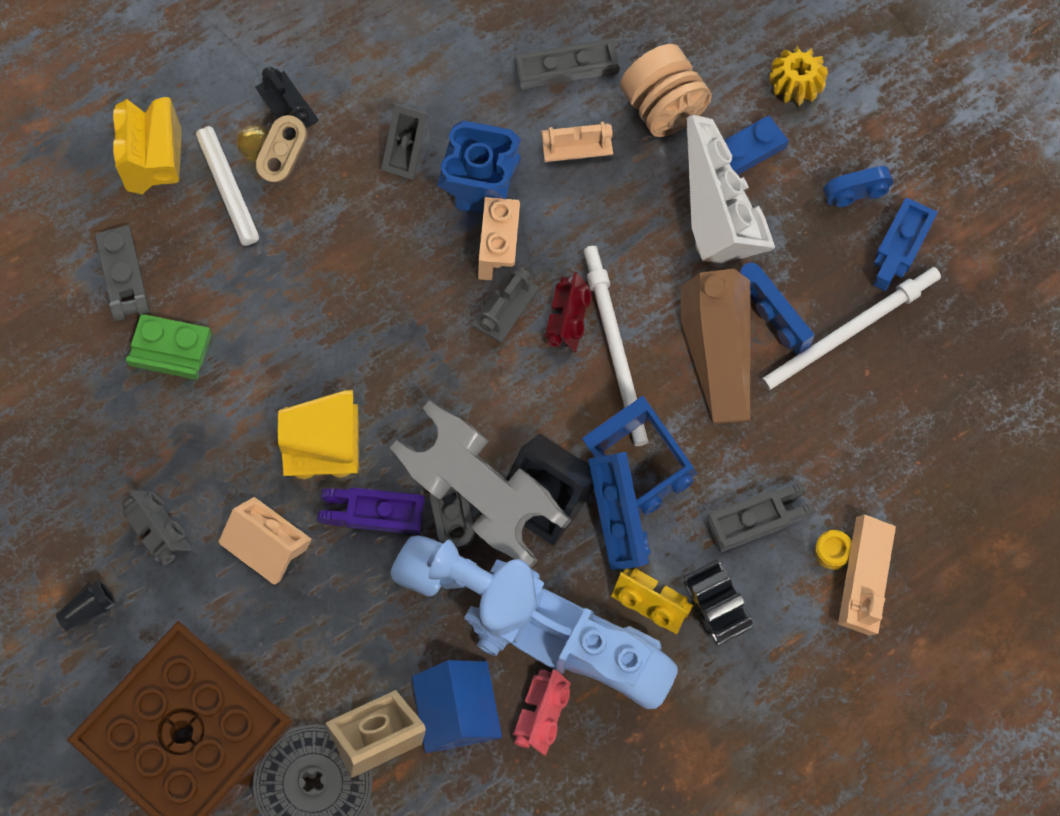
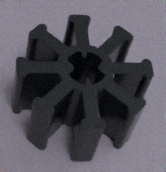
[682,559,753,646]

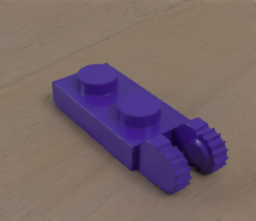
[317,487,425,535]

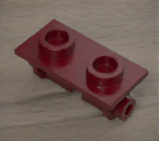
[545,272,591,352]

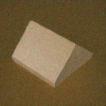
[326,690,426,778]

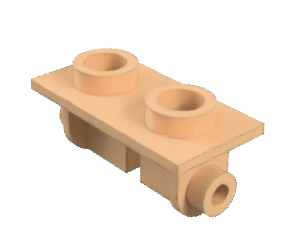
[541,122,613,162]

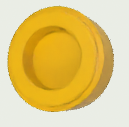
[814,530,852,570]

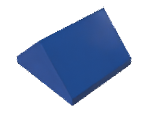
[412,660,502,754]

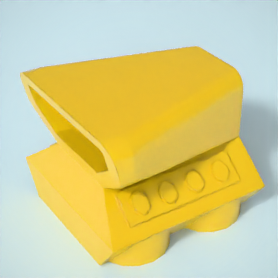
[113,97,182,195]
[278,390,359,479]

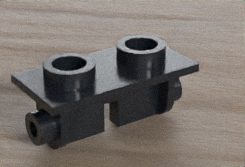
[255,66,319,137]

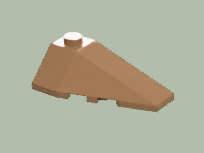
[681,269,750,424]

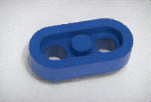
[823,166,894,207]

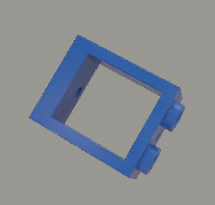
[582,396,698,515]

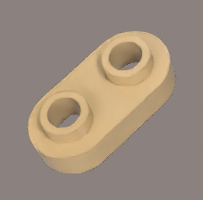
[256,115,307,183]

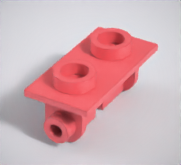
[513,669,571,756]

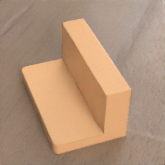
[219,497,312,584]

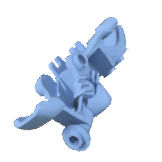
[391,535,678,709]

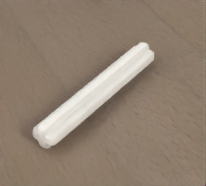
[196,126,259,246]

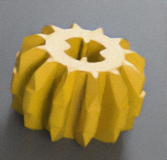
[769,45,828,106]

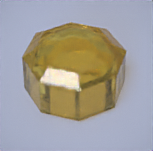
[237,125,269,160]

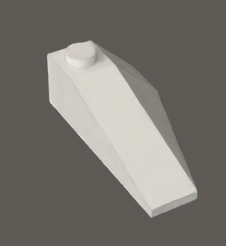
[687,115,775,263]

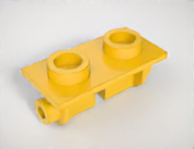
[611,567,693,635]

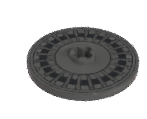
[253,725,372,816]

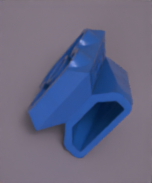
[437,120,521,214]

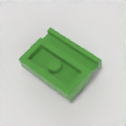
[126,314,212,380]

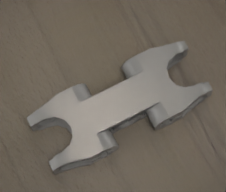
[390,400,571,568]

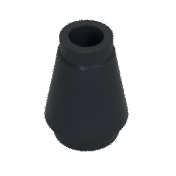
[56,580,116,632]

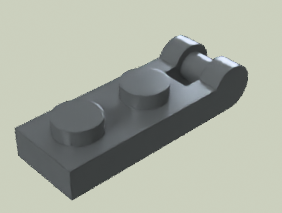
[95,225,151,322]

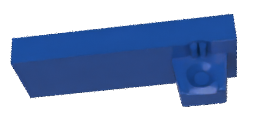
[588,452,651,570]

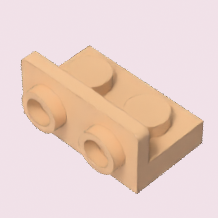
[478,197,520,280]

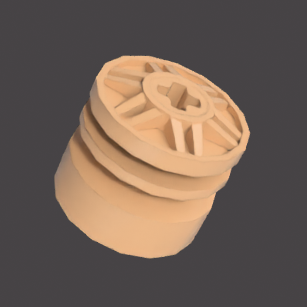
[620,44,712,137]

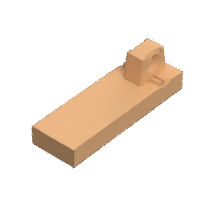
[838,514,896,636]

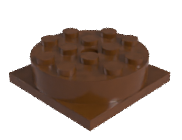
[67,621,294,816]

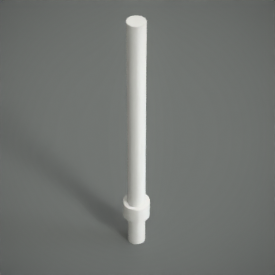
[583,246,648,446]
[761,267,941,391]

